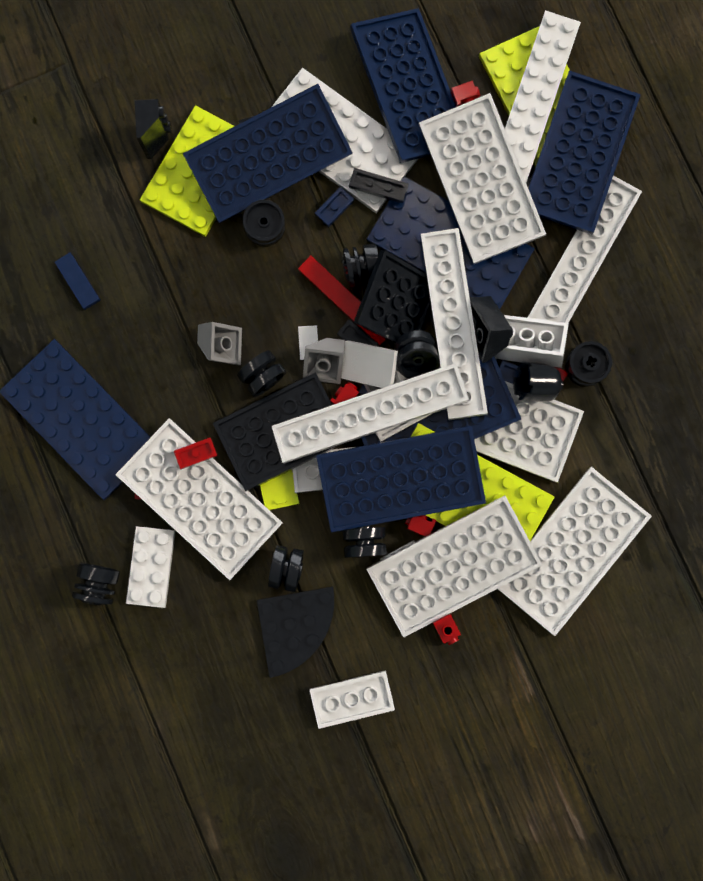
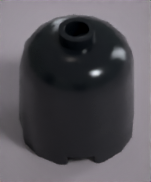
[513,362,563,402]

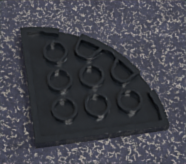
[257,586,334,678]

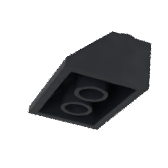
[135,99,171,159]
[470,296,513,363]

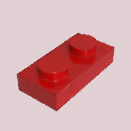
[174,437,218,470]

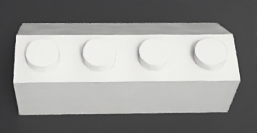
[494,315,569,368]

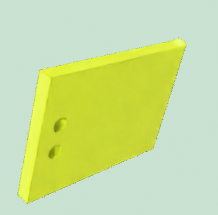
[260,470,299,510]

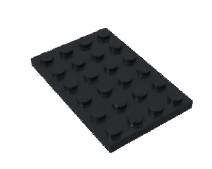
[213,372,344,491]

